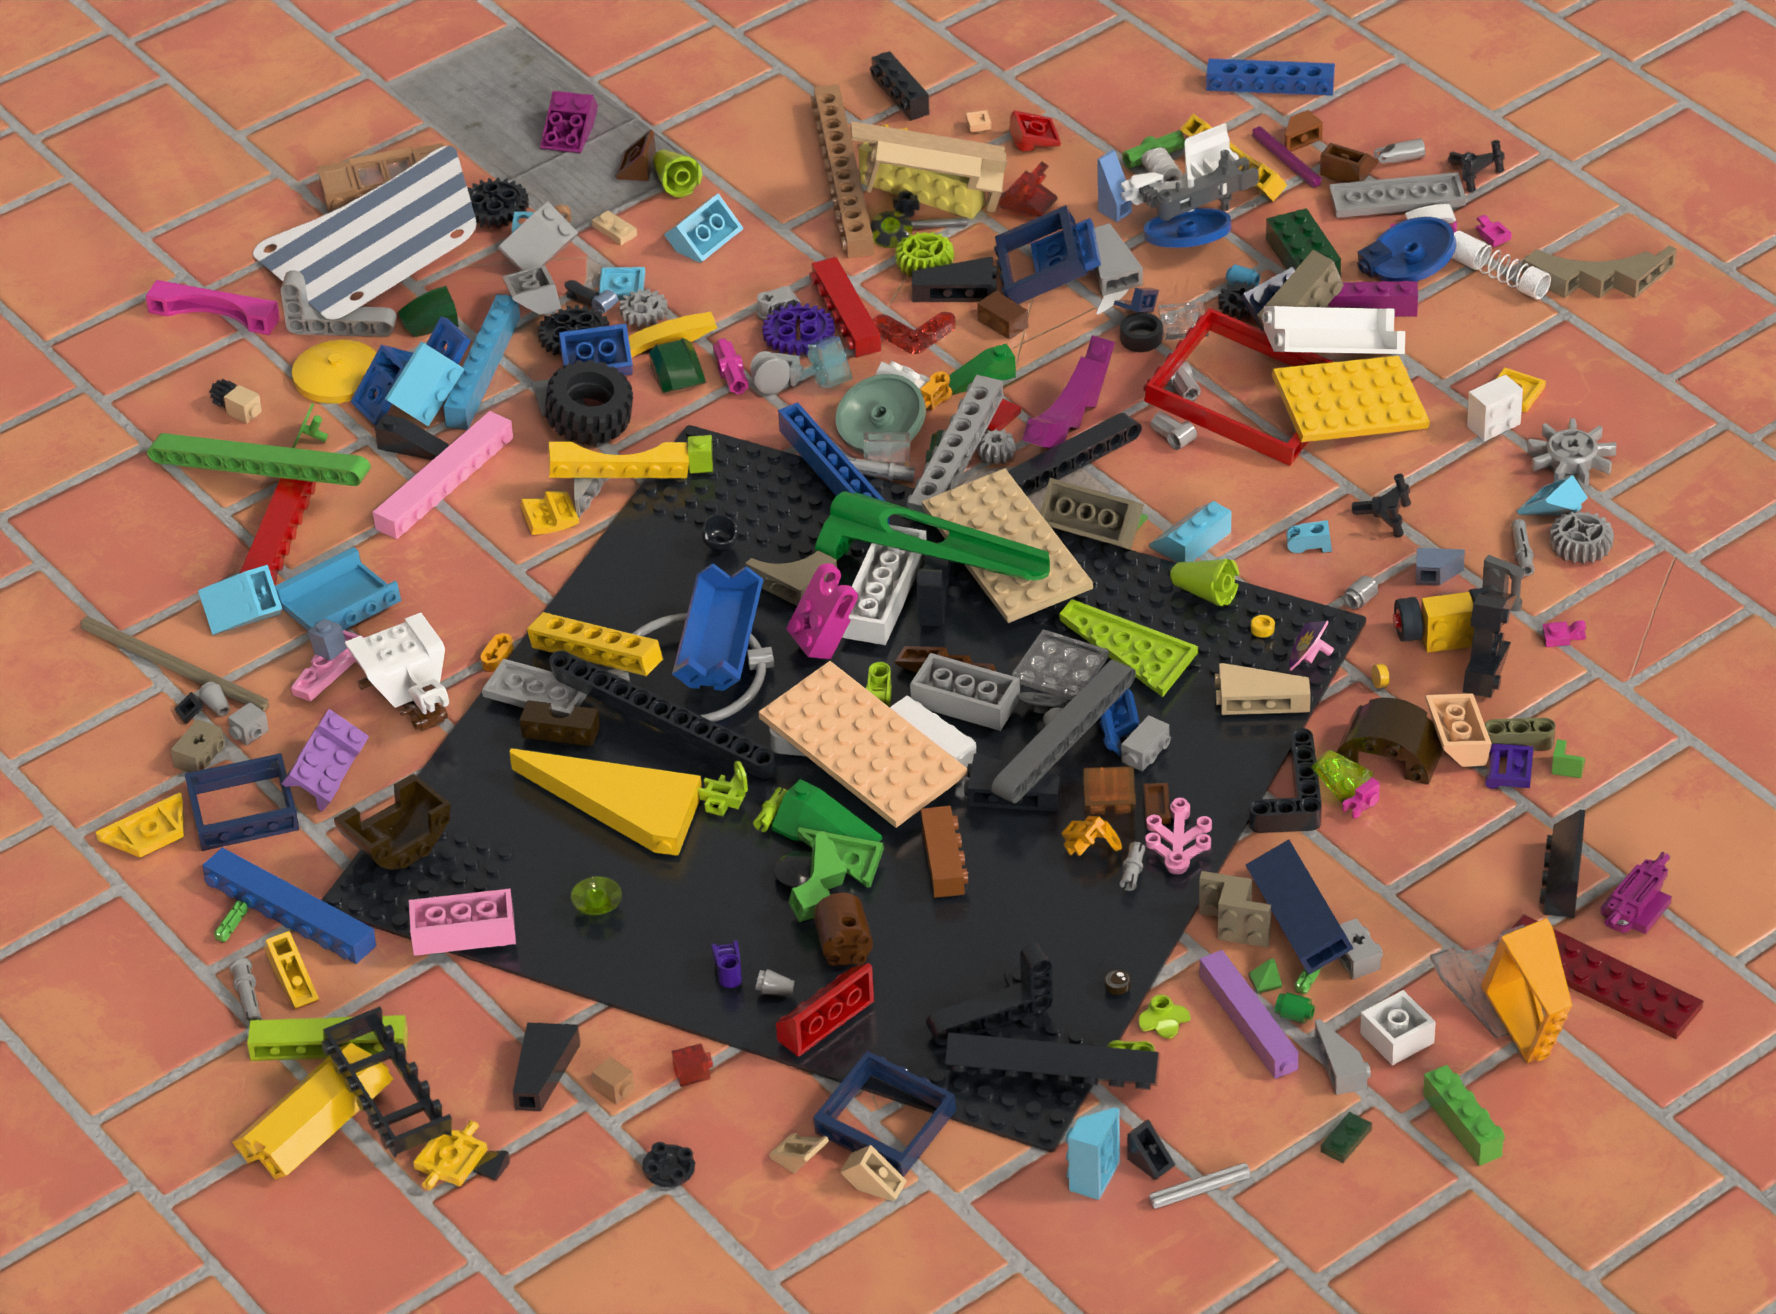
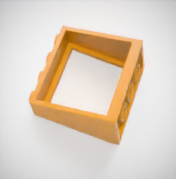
[1481,918,1572,1063]

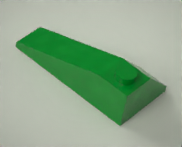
[772,779,882,842]

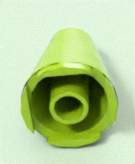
[653,149,702,197]
[1170,559,1239,606]

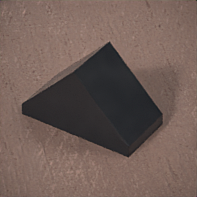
[1127,1119,1176,1180]

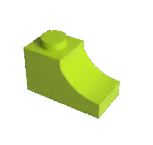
[688,435,713,473]

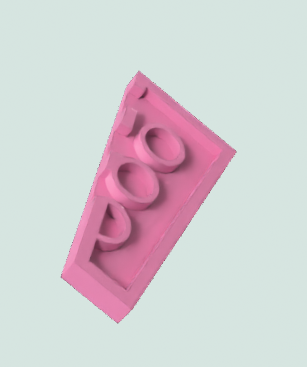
[291,630,365,702]

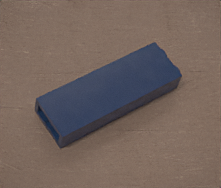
[1246,839,1354,975]

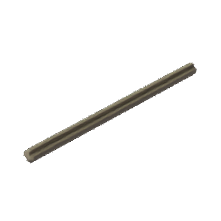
[80,616,269,712]

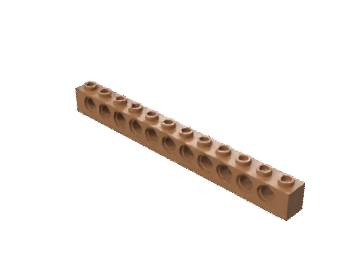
[811,84,874,258]

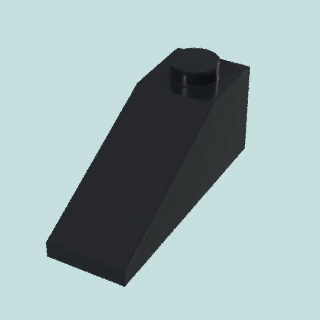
[375,414,449,460]

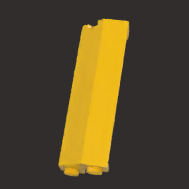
[232,1043,394,1180]

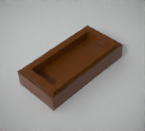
[1143,783,1171,825]

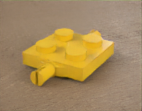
[413,1120,488,1191]

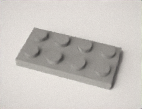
[482,659,587,718]

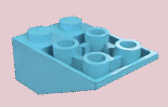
[198,565,282,635]

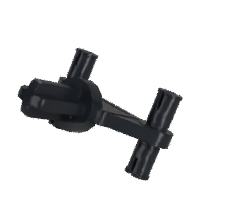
[1447,140,1505,192]
[1352,473,1411,537]

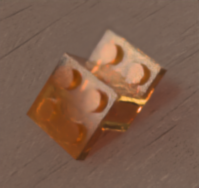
[1083,767,1136,815]

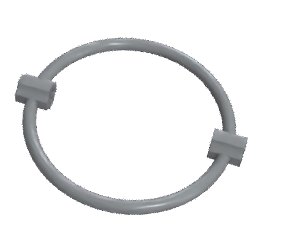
[608,613,774,725]

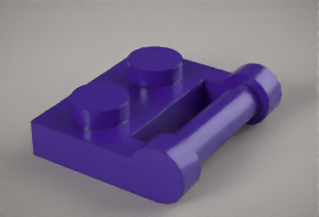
[1485,744,1533,789]

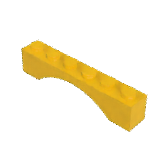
[1180,113,1287,202]
[547,442,689,478]

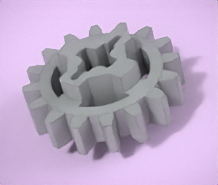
[620,289,668,327]

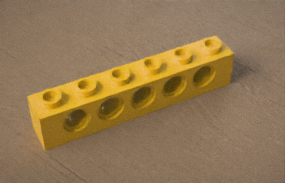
[527,612,663,676]

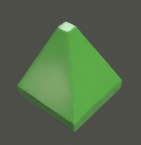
[1249,958,1282,993]

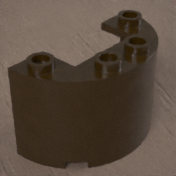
[1333,697,1443,785]
[334,773,451,869]

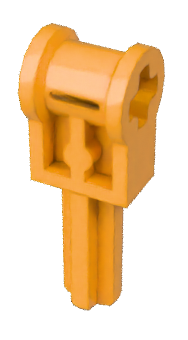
[920,371,952,411]

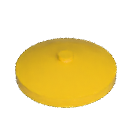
[292,340,377,404]

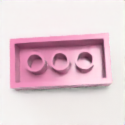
[409,889,516,956]

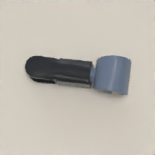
[564,280,619,314]

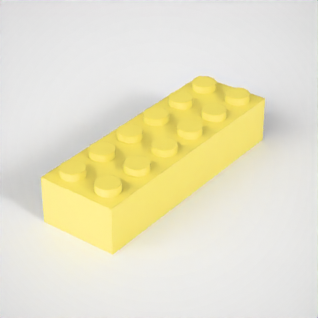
[858,142,985,219]

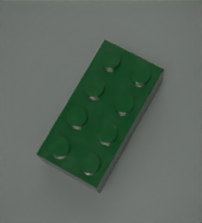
[1266,208,1341,278]

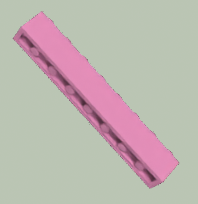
[373,411,513,539]

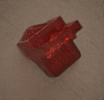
[998,161,1058,217]

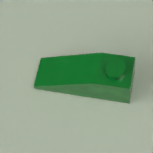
[949,343,1016,395]

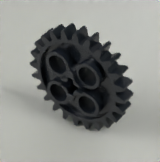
[467,177,529,228]
[538,305,610,358]

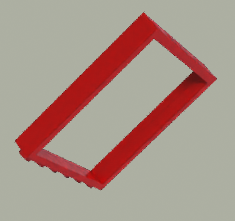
[1143,308,1334,466]

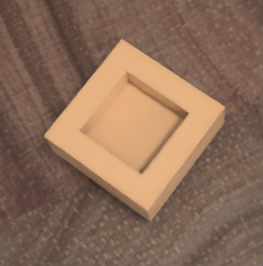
[966,110,991,132]

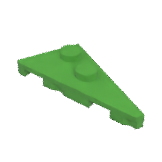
[798,827,884,888]

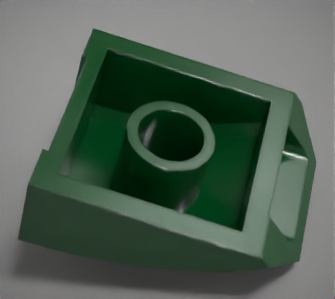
[398,285,459,337]
[649,338,706,393]

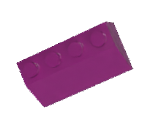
[1327,281,1418,317]

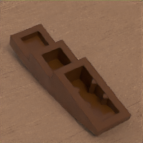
[895,646,996,673]

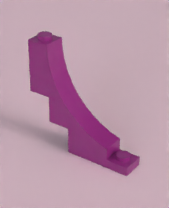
[1022,335,1115,448]

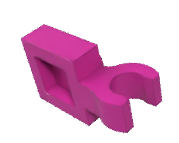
[1476,215,1512,248]
[1543,620,1586,647]
[1342,778,1380,819]

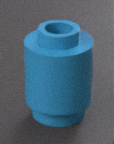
[1226,264,1260,287]

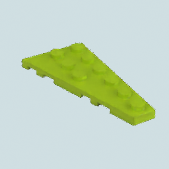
[1060,599,1198,697]

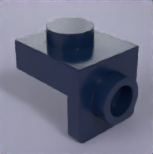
[1357,240,1392,279]

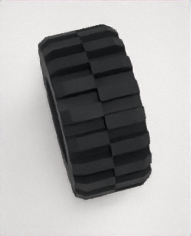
[545,360,633,445]

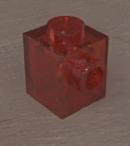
[671,1043,713,1087]

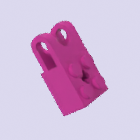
[786,563,858,659]

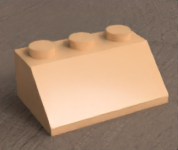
[1425,694,1492,766]

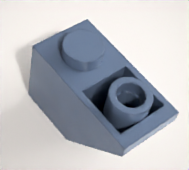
[1416,548,1465,585]

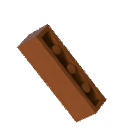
[921,806,968,898]

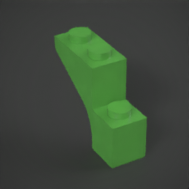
[789,831,847,922]

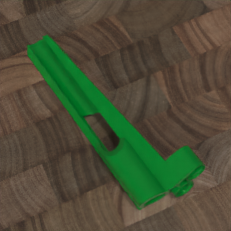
[815,491,1050,581]

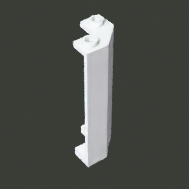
[1262,306,1405,354]

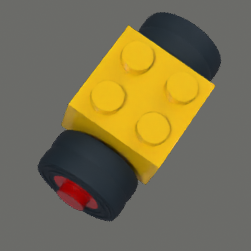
[1393,587,1491,653]

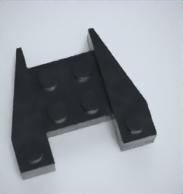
[1463,590,1517,698]

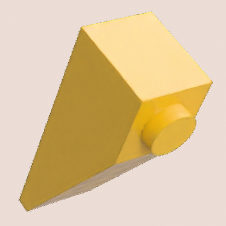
[264,931,319,1010]

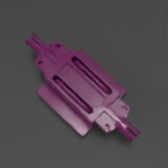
[1600,852,1672,934]

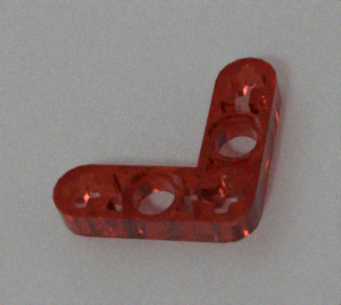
[873,312,956,354]

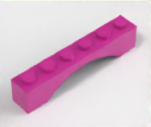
[146,280,280,335]

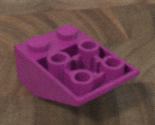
[540,91,598,153]

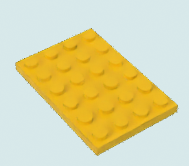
[1271,356,1430,442]

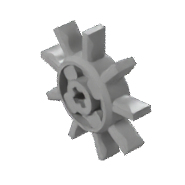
[1528,418,1617,486]

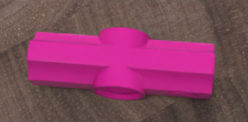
[713,338,749,395]

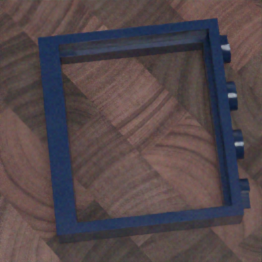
[994,205,1087,304]
[185,753,300,851]
[813,1051,957,1177]

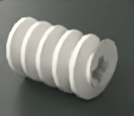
[1141,147,1182,182]

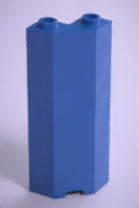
[672,564,764,691]

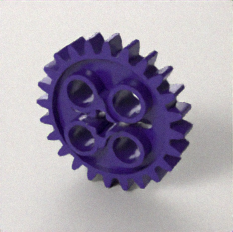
[762,303,835,356]

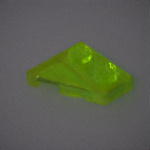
[1312,750,1374,804]

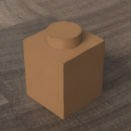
[592,1057,635,1104]

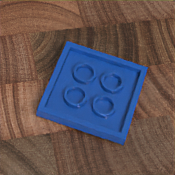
[1030,218,1101,273]

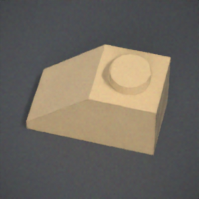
[840,1145,907,1201]

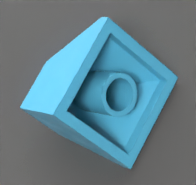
[1517,475,1588,516]

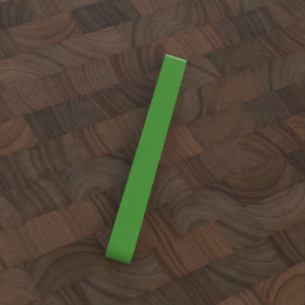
[147,433,371,486]

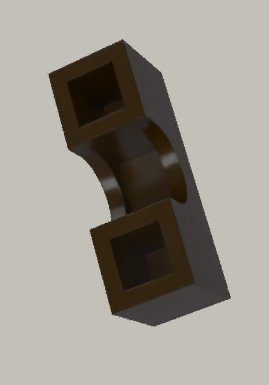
[520,700,600,747]

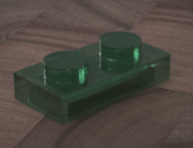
[1320,1112,1372,1163]

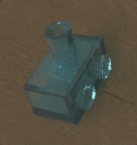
[808,336,853,388]

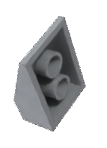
[498,202,578,271]

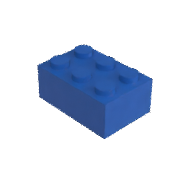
[559,324,633,376]

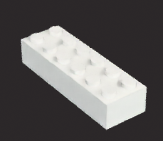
[842,524,926,645]

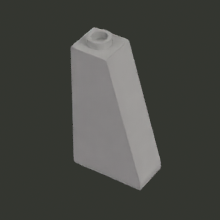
[1094,223,1143,297]

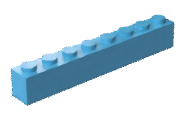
[444,294,521,430]

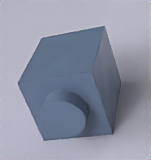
[308,619,347,661]

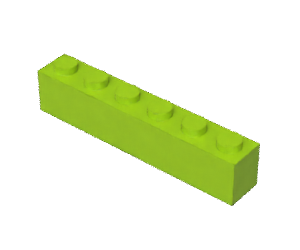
[247,1015,408,1061]

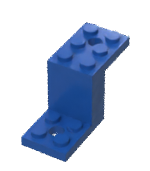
[350,317,471,425]

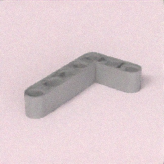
[281,270,397,337]

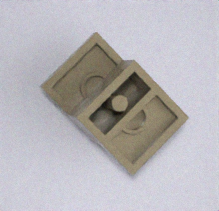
[1199,871,1271,948]

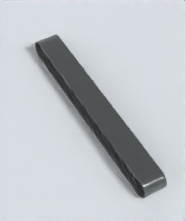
[991,659,1136,803]

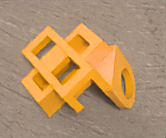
[1061,816,1122,856]

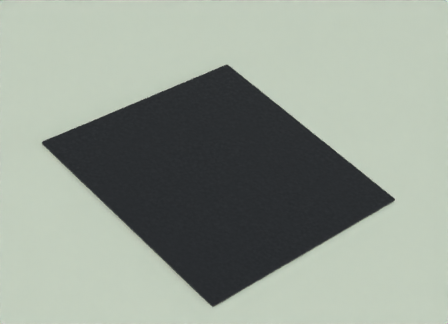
[322,425,1366,1152]

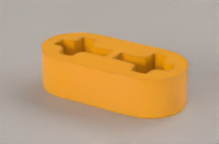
[480,633,514,672]

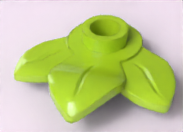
[1139,995,1191,1038]

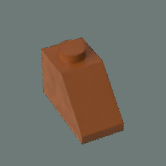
[1284,109,1323,152]

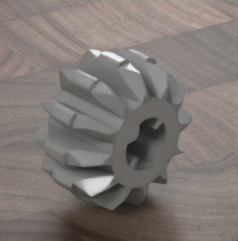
[977,428,1016,466]

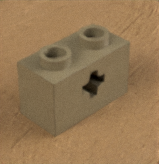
[171,719,225,773]

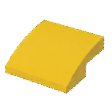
[520,491,579,535]

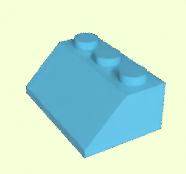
[664,194,744,263]
[385,341,464,426]
[1150,501,1231,563]
[1065,1107,1120,1200]

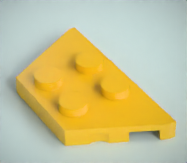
[95,792,184,858]

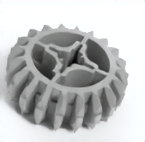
[1549,510,1614,564]

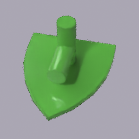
[292,403,328,448]

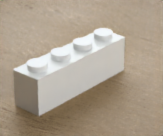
[890,696,976,767]

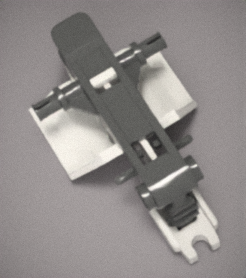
[1121,123,1258,221]

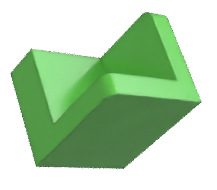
[1552,739,1585,778]

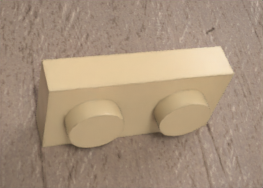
[592,211,637,245]

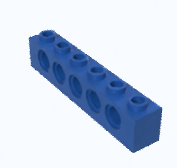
[1206,58,1335,96]

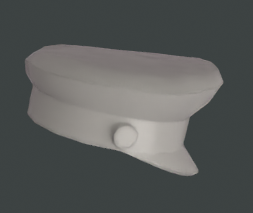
[751,351,790,395]

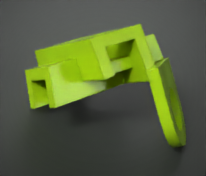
[698,761,748,816]

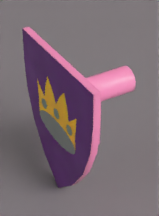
[1289,621,1334,671]

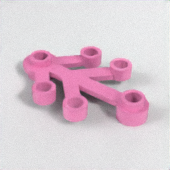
[1145,798,1212,875]

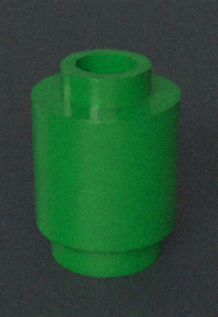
[1275,992,1315,1024]

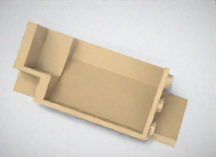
[850,121,1007,213]

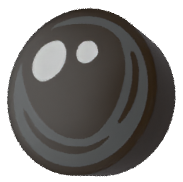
[1105,970,1131,995]

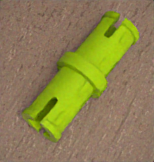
[753,787,787,832]

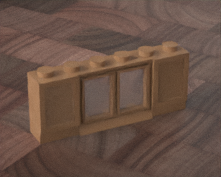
[317,143,444,213]

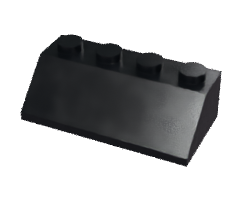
[1540,809,1585,918]

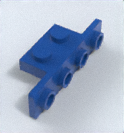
[1092,677,1140,756]

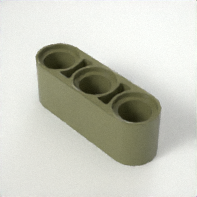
[1484,718,1556,751]

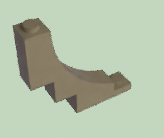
[1522,245,1676,298]

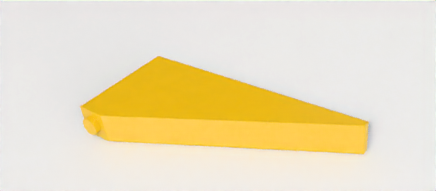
[510,749,702,856]

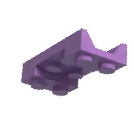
[282,709,369,811]

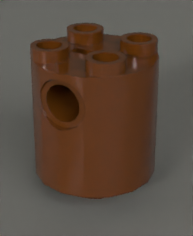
[813,892,873,966]

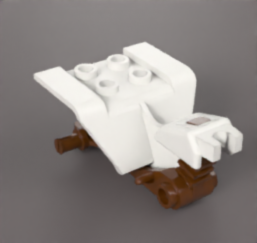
[345,613,449,731]

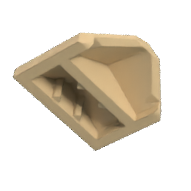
[769,1133,829,1174]

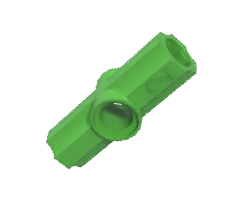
[1122,130,1185,169]

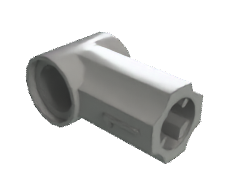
[1167,361,1201,401]
[1151,411,1197,450]

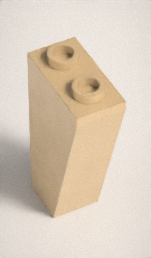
[1215,663,1310,715]

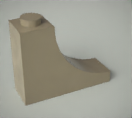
[745,551,837,606]

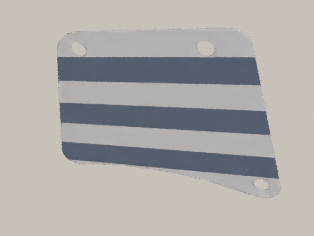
[253,146,476,319]

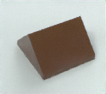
[615,129,656,181]

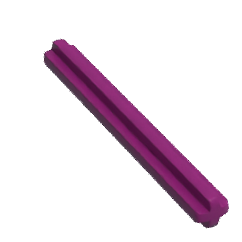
[1252,126,1321,188]

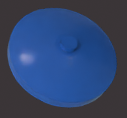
[1144,208,1232,248]
[1374,216,1457,282]

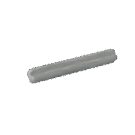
[1149,1163,1250,1209]

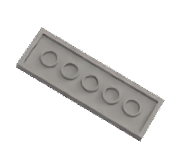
[1329,172,1466,218]

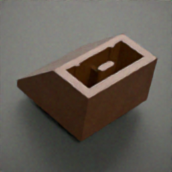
[1320,143,1378,183]

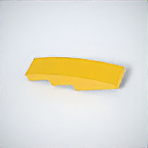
[628,312,718,358]

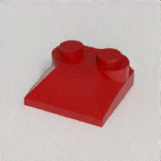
[1009,110,1061,152]

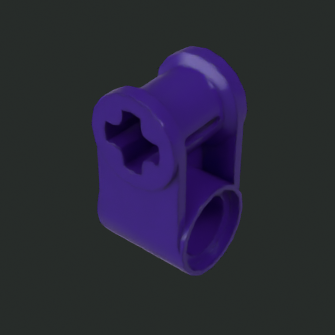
[711,940,742,988]

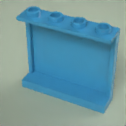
[275,547,401,631]

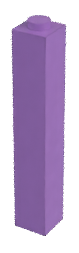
[1199,950,1298,1079]

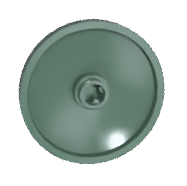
[836,374,926,455]

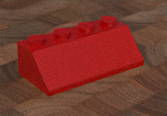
[776,963,874,1057]

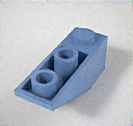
[1097,150,1132,222]

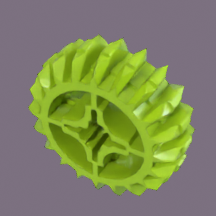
[895,231,954,277]

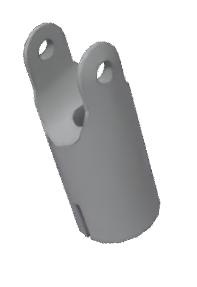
[1374,138,1425,163]

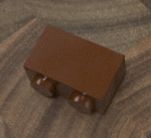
[977,291,1028,340]

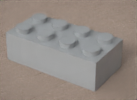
[910,653,1020,731]

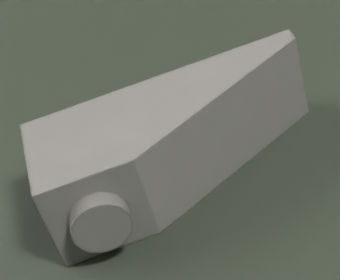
[1314,1019,1371,1095]

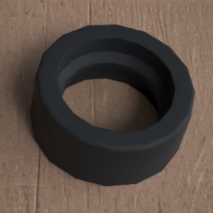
[1120,312,1163,352]

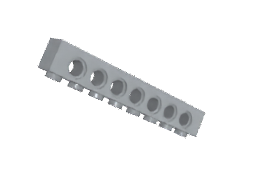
[906,375,1004,514]

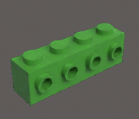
[1423,1065,1505,1166]

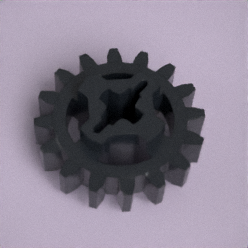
[1218,282,1255,320]

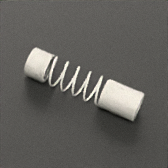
[1452,231,1551,300]

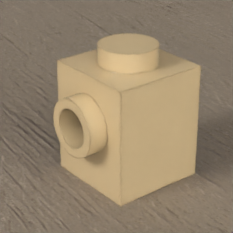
[224,385,262,424]

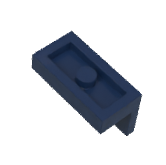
[1113,288,1159,312]

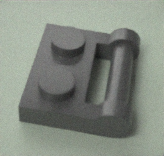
[1482,555,1524,611]

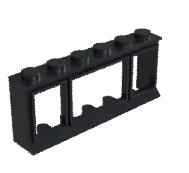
[321,1006,452,1158]

